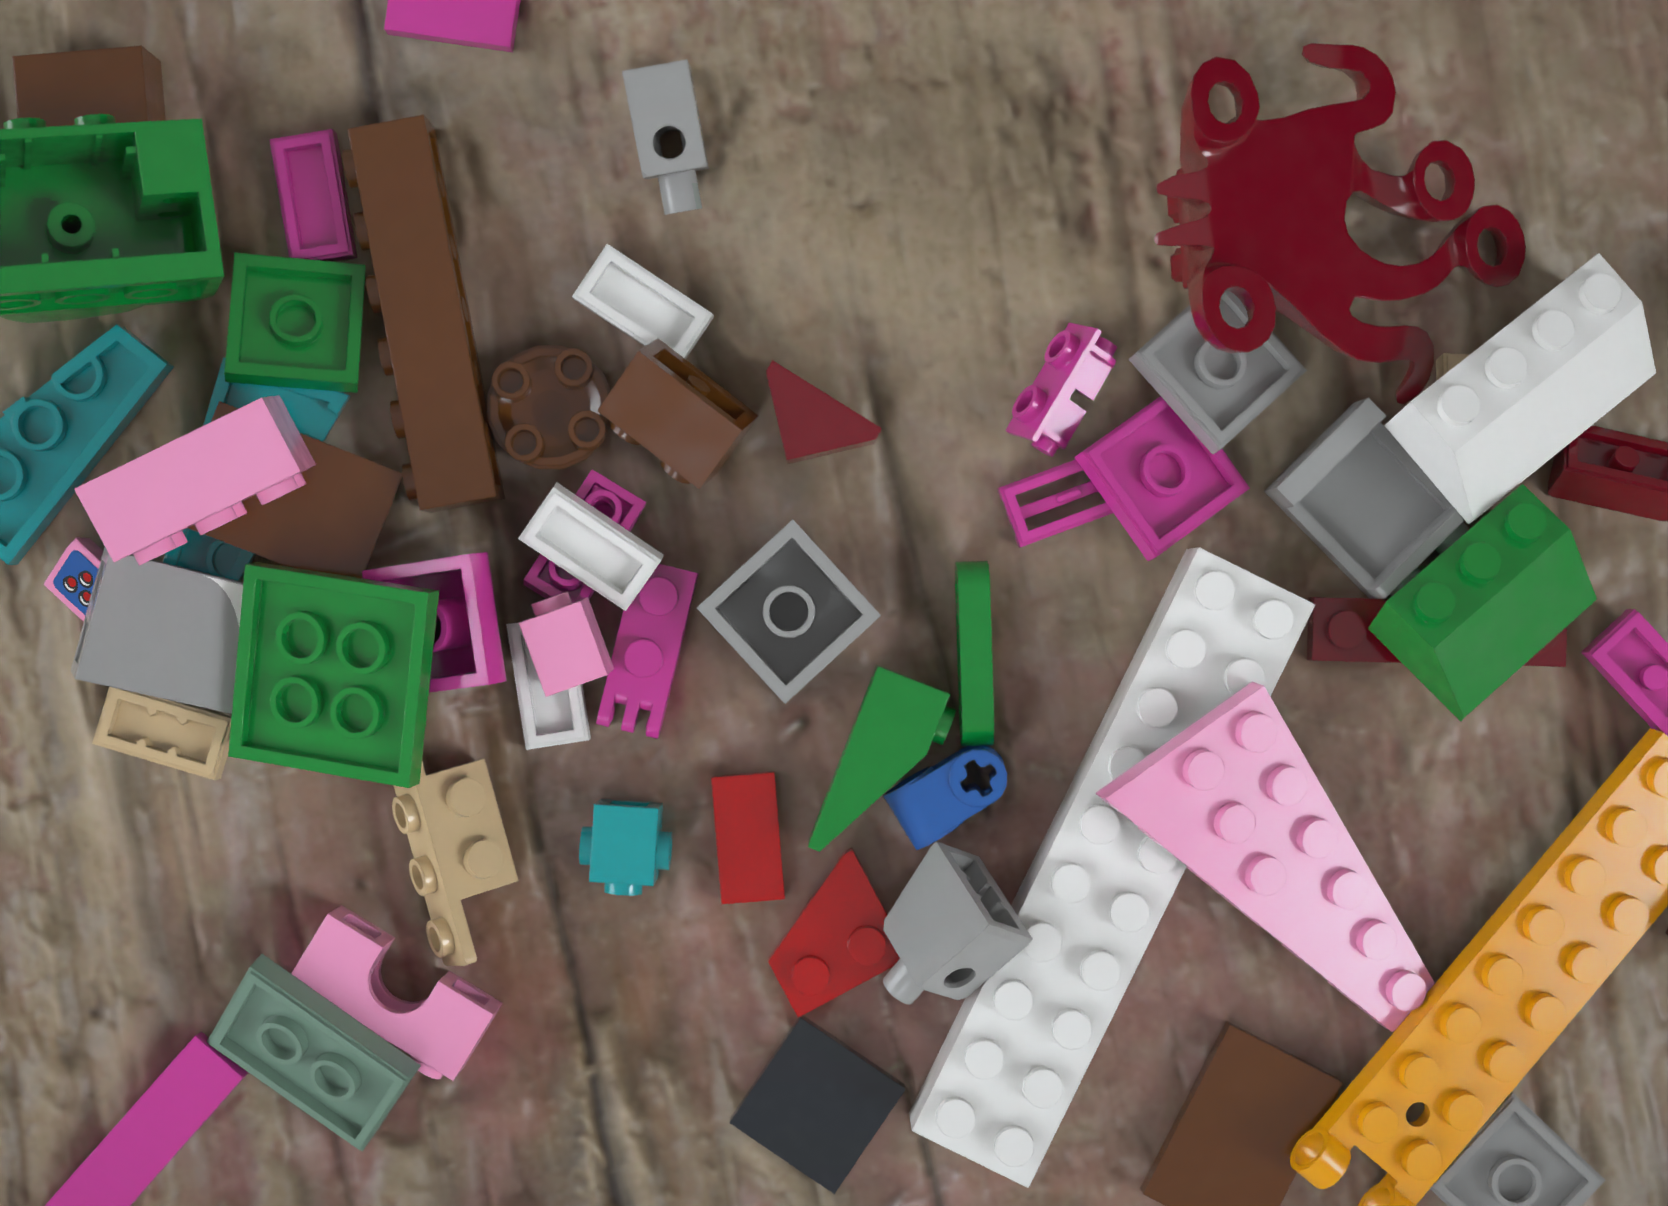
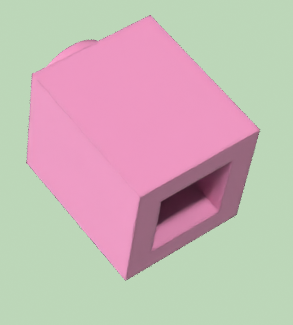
[519,591,614,697]

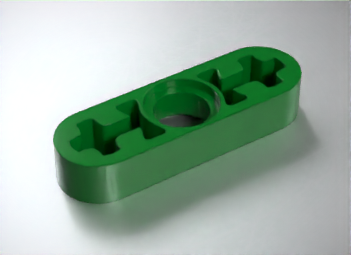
[955,561,994,746]

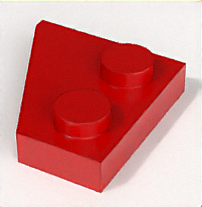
[768,847,900,1018]

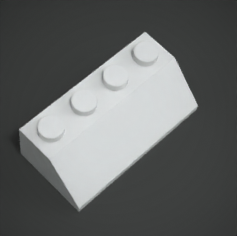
[1384,253,1656,524]

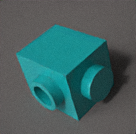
[579,799,672,896]

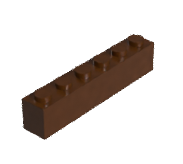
[342,114,505,513]

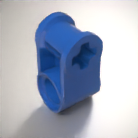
[883,745,1007,850]

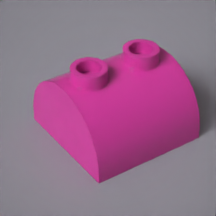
[362,552,507,693]

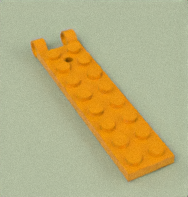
[1290,728,1668,1206]

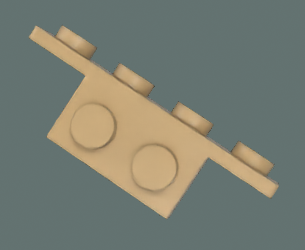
[392,759,519,966]

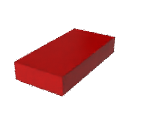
[711,771,785,905]

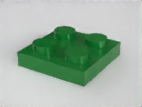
[224,252,366,393]

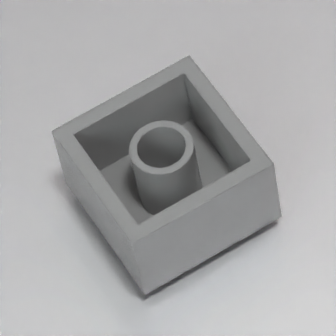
[697,519,881,704]

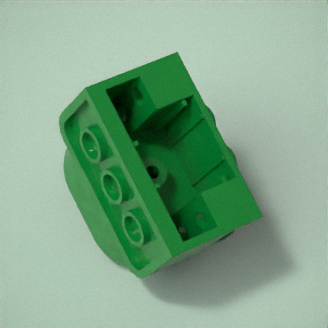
[0,114,224,323]

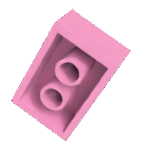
[74,395,316,566]

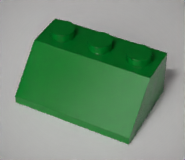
[1368,484,1597,722]

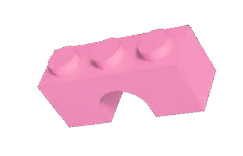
[291,905,503,1081]

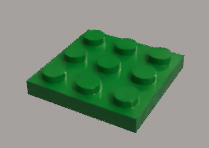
[228,562,439,788]

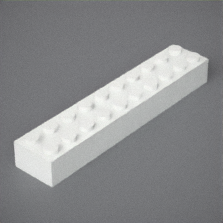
[909,547,1315,1188]

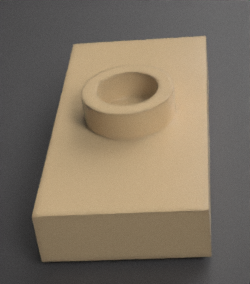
[92,687,232,780]

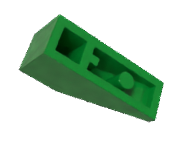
[808,664,956,852]

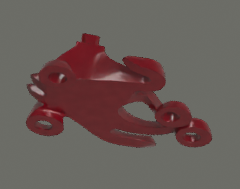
[1154,43,1526,404]

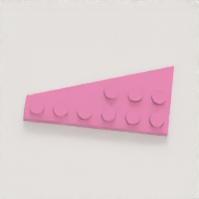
[1095,681,1435,1032]

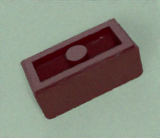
[1548,425,1668,521]

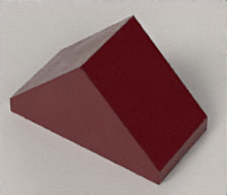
[766,360,882,464]

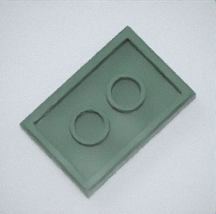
[207,954,421,1151]

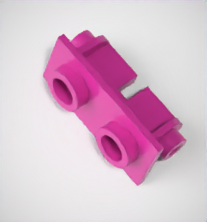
[1005,323,1117,457]

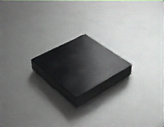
[729,1015,906,1194]

